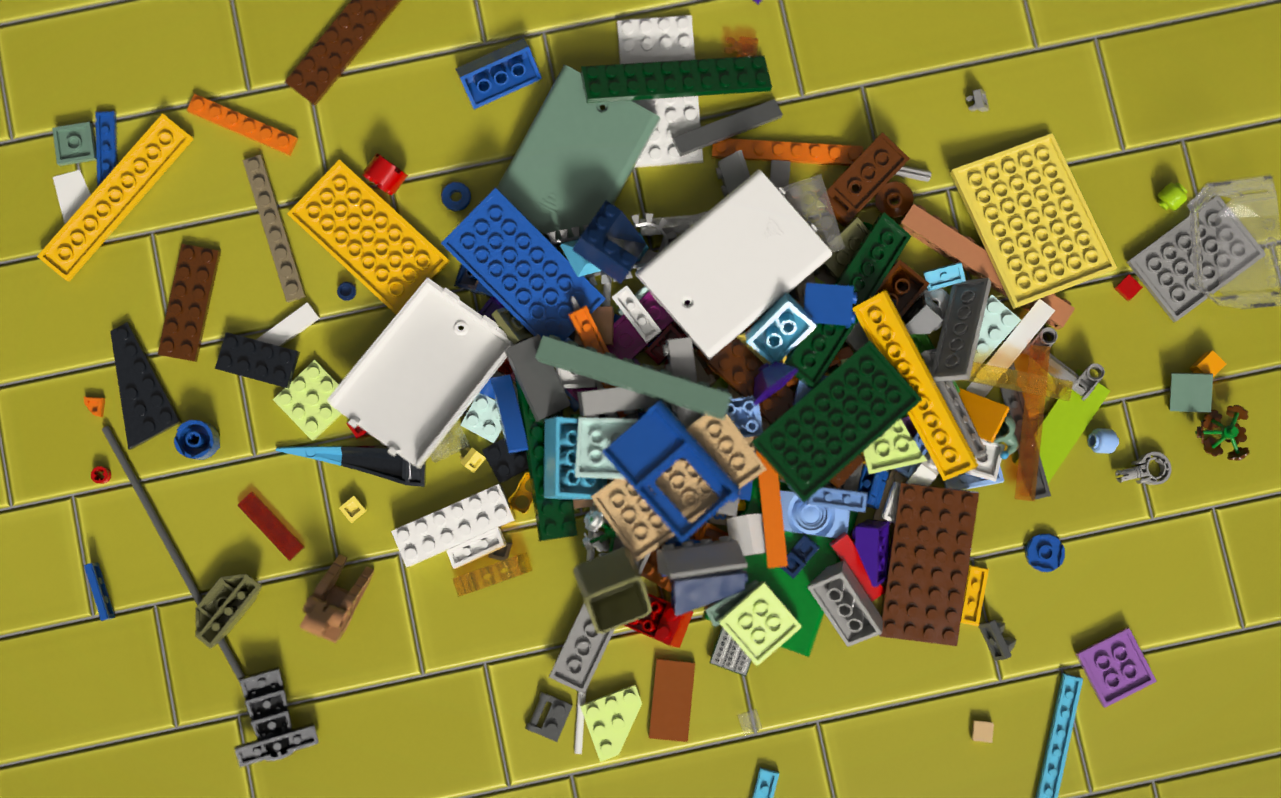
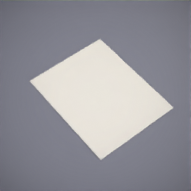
[53,170,91,224]

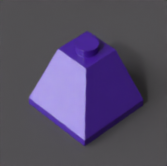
[753,361,798,406]

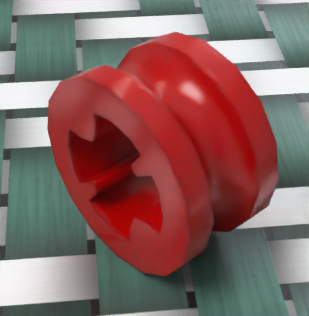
[91,466,111,484]

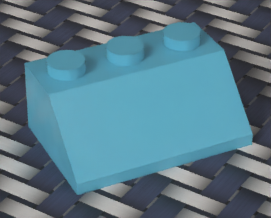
[745,293,816,364]

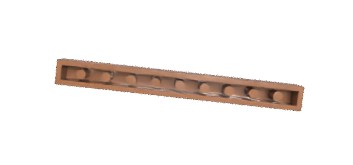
[899,204,1075,330]

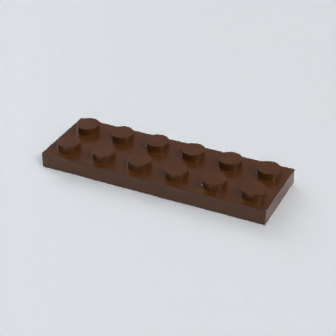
[157,244,221,362]

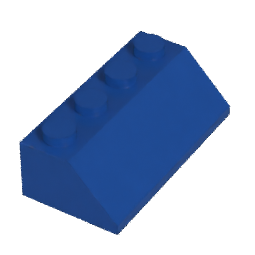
[456,38,542,109]

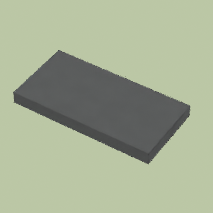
[504,335,571,421]

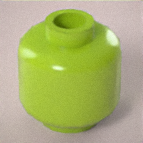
[1158,182,1188,211]

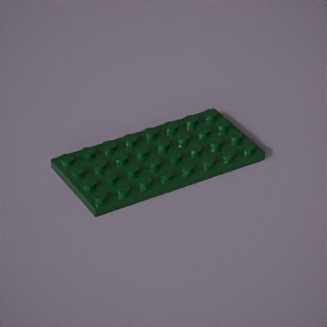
[751,341,923,503]

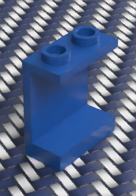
[804,283,857,328]

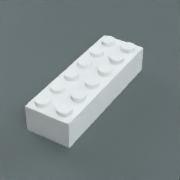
[391,484,516,567]

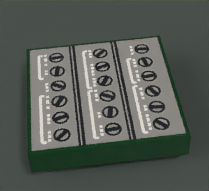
[709,626,752,677]

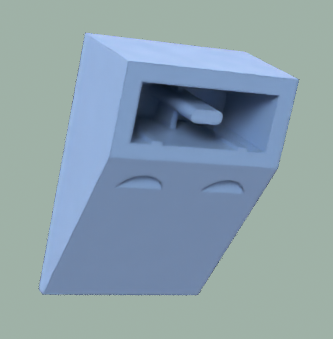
[701,396,763,438]

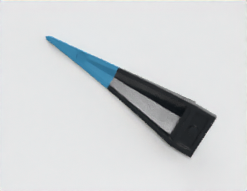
[275,446,426,487]

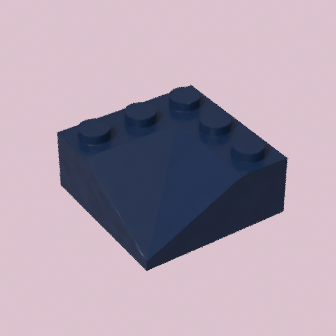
[572,200,646,284]

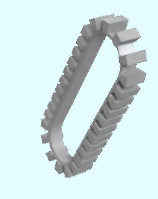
[542,213,677,286]

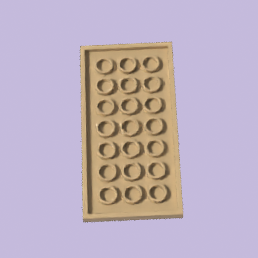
[591,415,766,562]

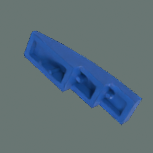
[491,375,528,453]

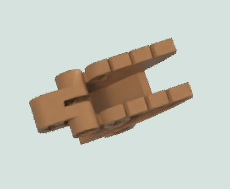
[300,554,374,643]

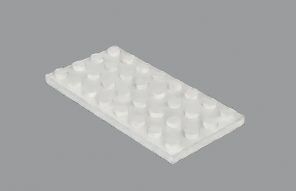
[617,15,703,168]

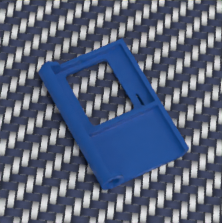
[601,400,741,542]

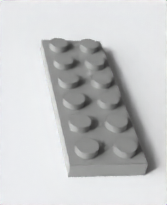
[931,278,992,382]

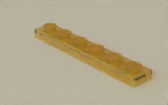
[963,362,1073,401]

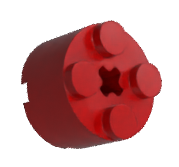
[362,153,408,196]

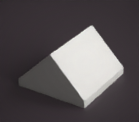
[726,513,766,556]

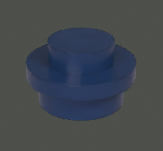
[337,282,357,301]

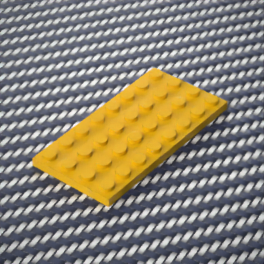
[287,159,450,315]

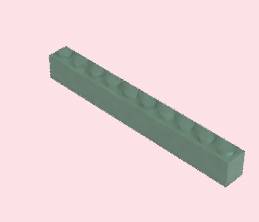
[535,335,732,421]

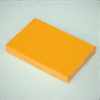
[958,388,1010,443]

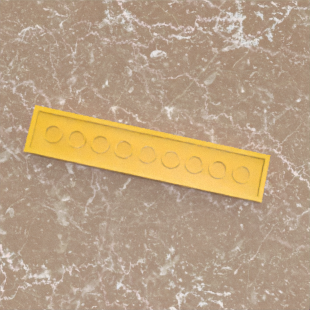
[37,113,194,282]
[852,290,979,481]

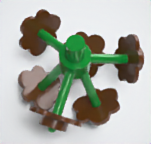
[1195,405,1250,461]

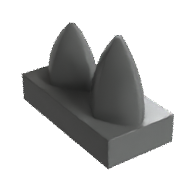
[979,620,1016,661]

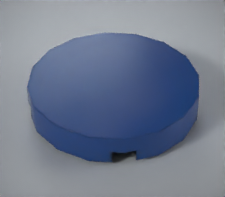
[1025,534,1065,572]

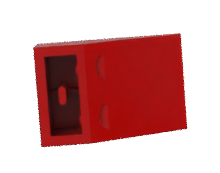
[624,593,693,648]

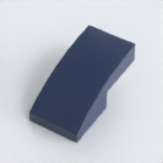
[780,534,820,579]

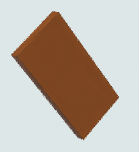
[649,659,695,742]

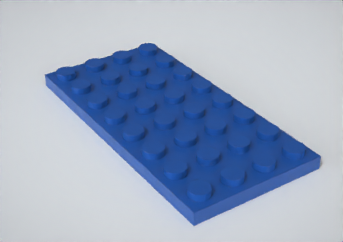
[441,188,606,342]

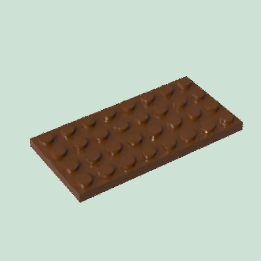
[879,482,979,646]

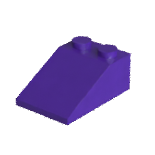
[853,519,890,587]

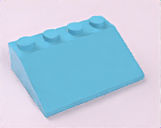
[544,417,607,499]

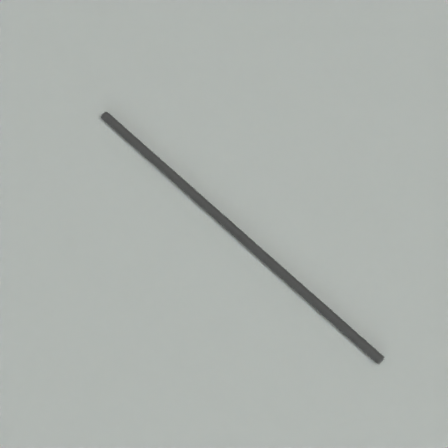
[102,426,245,683]

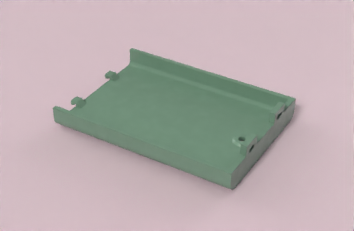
[497,65,661,247]

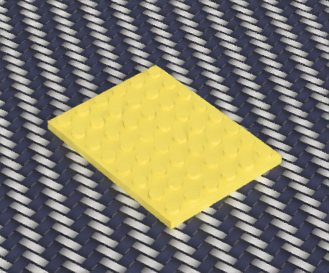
[950,133,1117,309]

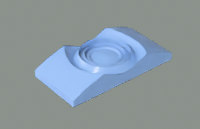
[780,491,850,539]

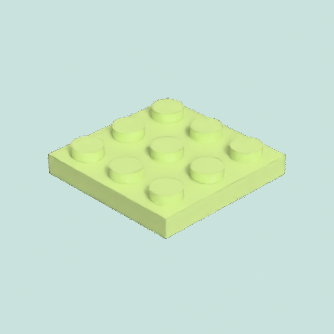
[273,360,342,441]
[718,581,802,666]

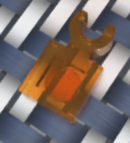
[725,36,759,57]

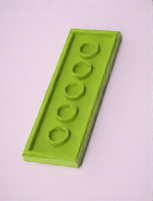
[1014,369,1110,483]

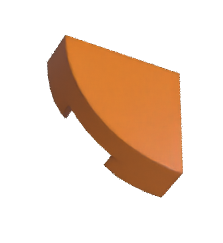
[84,396,105,417]

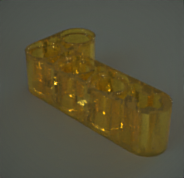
[452,552,533,597]

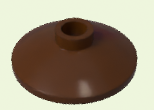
[875,182,914,218]

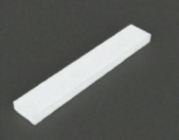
[966,299,1055,397]

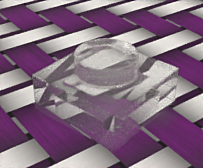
[737,709,763,735]

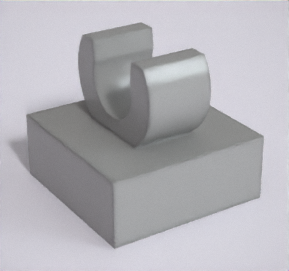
[966,89,989,112]

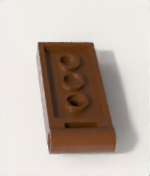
[817,132,910,227]

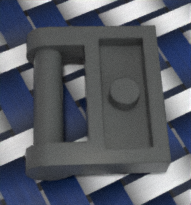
[525,691,573,742]

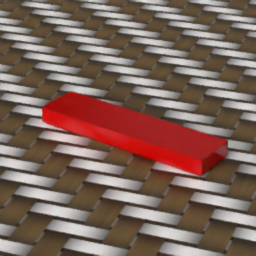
[829,532,885,602]

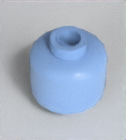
[1088,428,1119,454]

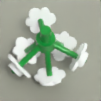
[582,509,619,556]

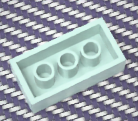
[970,295,1021,377]

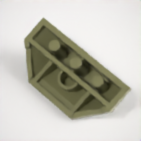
[195,574,262,649]

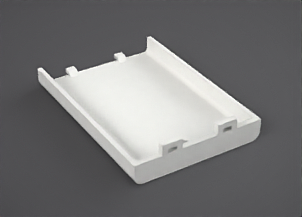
[635,169,832,360]
[327,277,514,469]

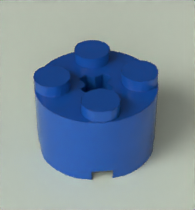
[174,420,220,460]

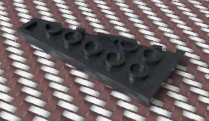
[110,322,182,450]

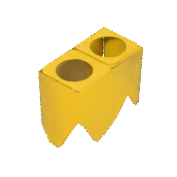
[508,472,533,514]

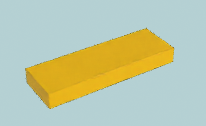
[961,565,989,626]

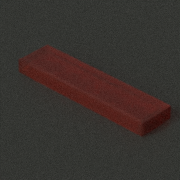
[237,492,305,561]

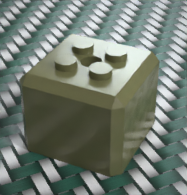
[573,547,652,634]

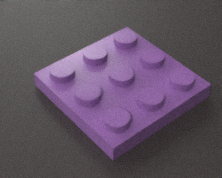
[1075,628,1157,707]

